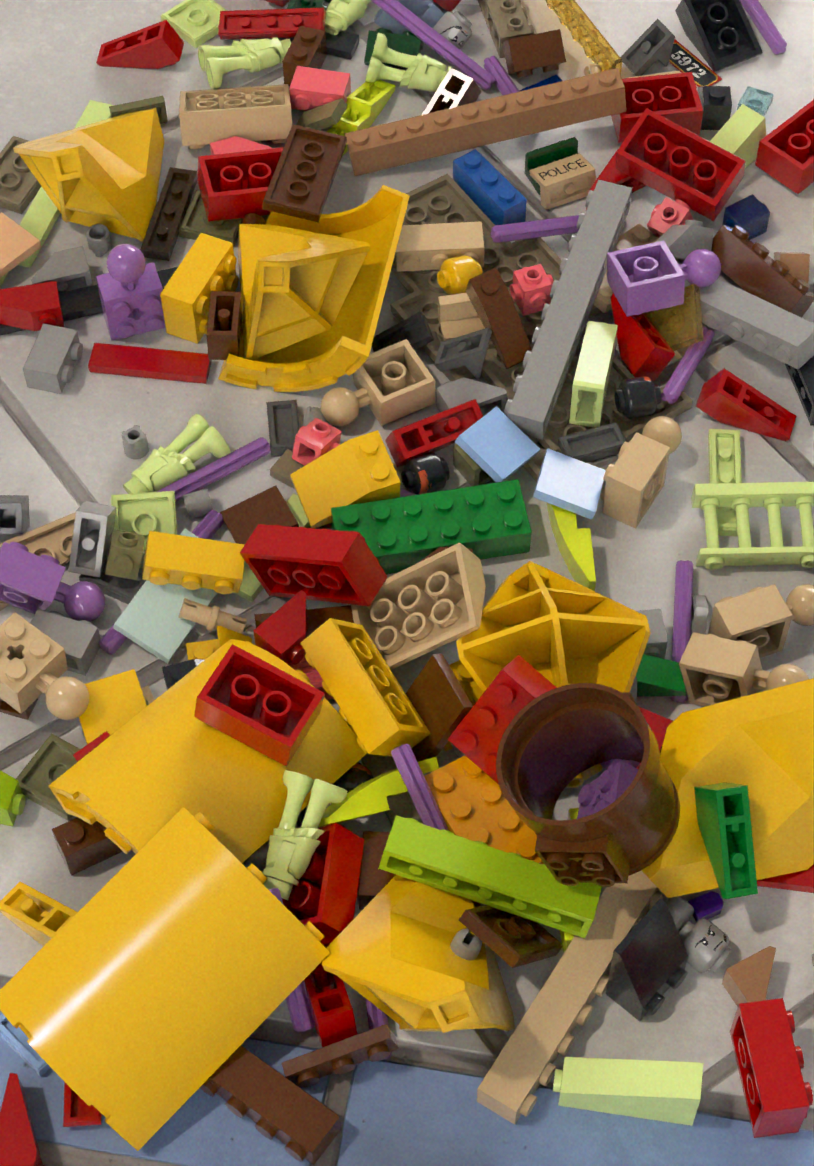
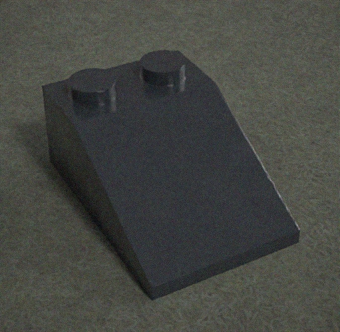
[675,0,763,72]
[606,899,688,1022]

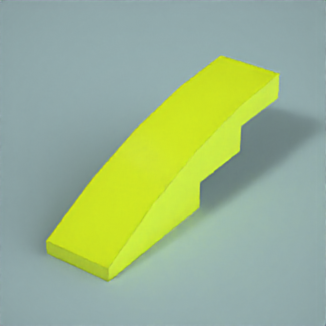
[326,80,396,156]
[546,502,596,591]
[319,757,439,827]

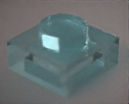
[737,86,774,116]

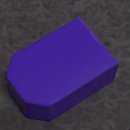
[688,891,724,922]

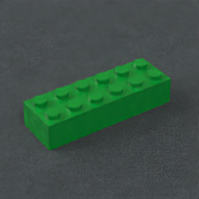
[331,479,532,575]

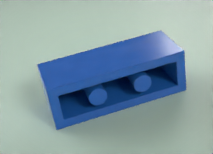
[453,149,527,225]

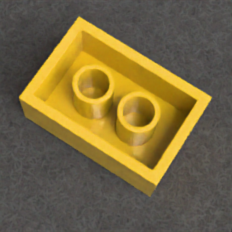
[160,233,239,344]

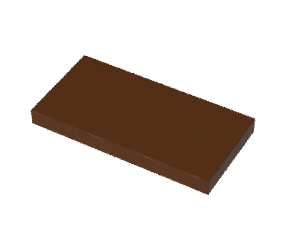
[262,124,347,223]

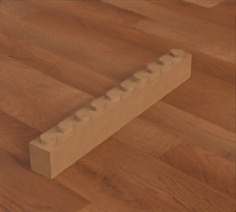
[345,68,626,176]

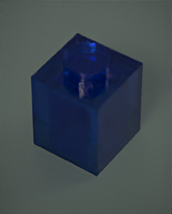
[722,194,770,240]

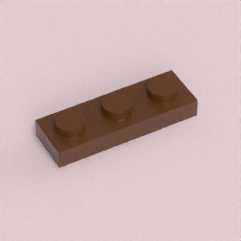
[282,1024,399,1087]

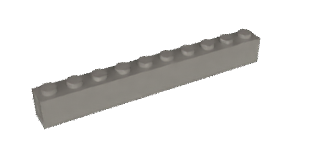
[504,180,632,440]

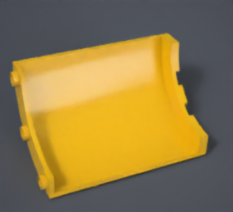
[218,185,410,392]
[48,639,367,863]
[0,807,330,1151]

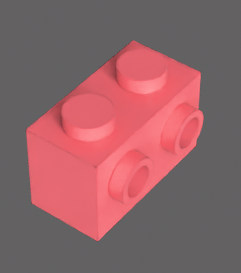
[289,66,351,111]

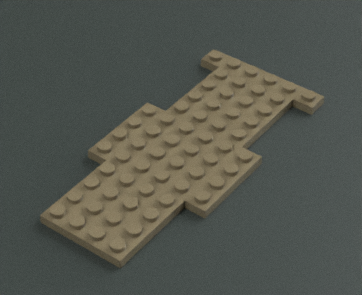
[390,173,693,482]

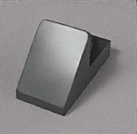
[619,19,675,76]
[434,327,492,379]

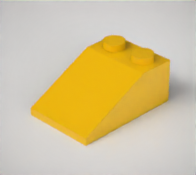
[290,430,401,528]

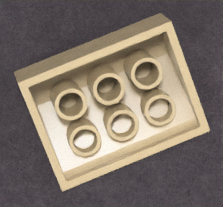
[179,84,292,149]
[351,543,486,670]

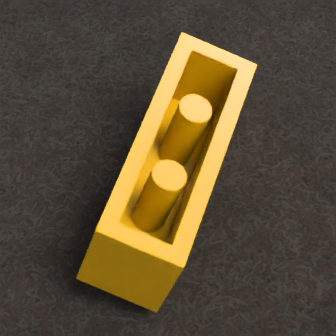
[142,531,245,594]

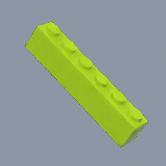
[378,815,602,938]

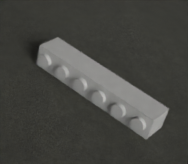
[670,260,814,369]

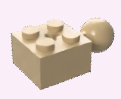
[321,339,435,426]
[601,416,682,529]
[708,584,814,658]
[0,612,89,720]
[679,632,809,706]

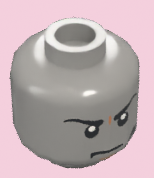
[433,10,472,50]
[679,918,731,973]

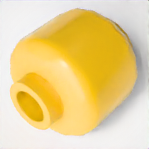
[437,255,483,295]

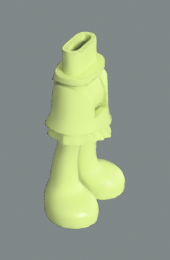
[325,0,372,35]
[365,32,451,92]
[198,37,291,89]
[123,414,231,494]
[263,770,348,900]

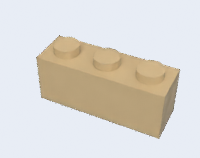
[395,221,484,272]

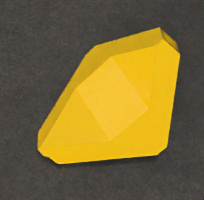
[13,108,164,242]
[238,224,370,360]
[456,561,651,788]
[641,678,814,898]
[322,875,515,1033]

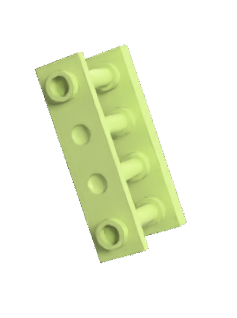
[691,482,814,570]

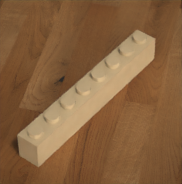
[477,871,664,1125]

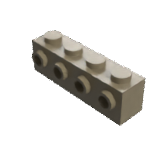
[478,0,535,58]

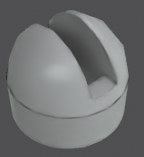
[450,928,482,960]

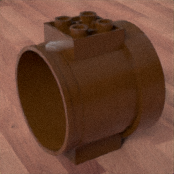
[496,683,680,887]

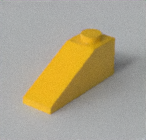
[0,882,77,946]

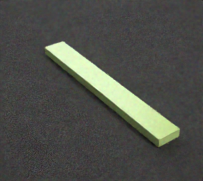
[19,100,114,268]

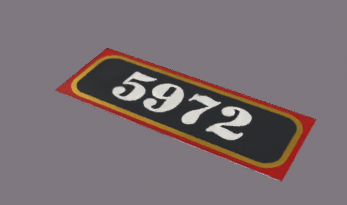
[669,40,722,87]

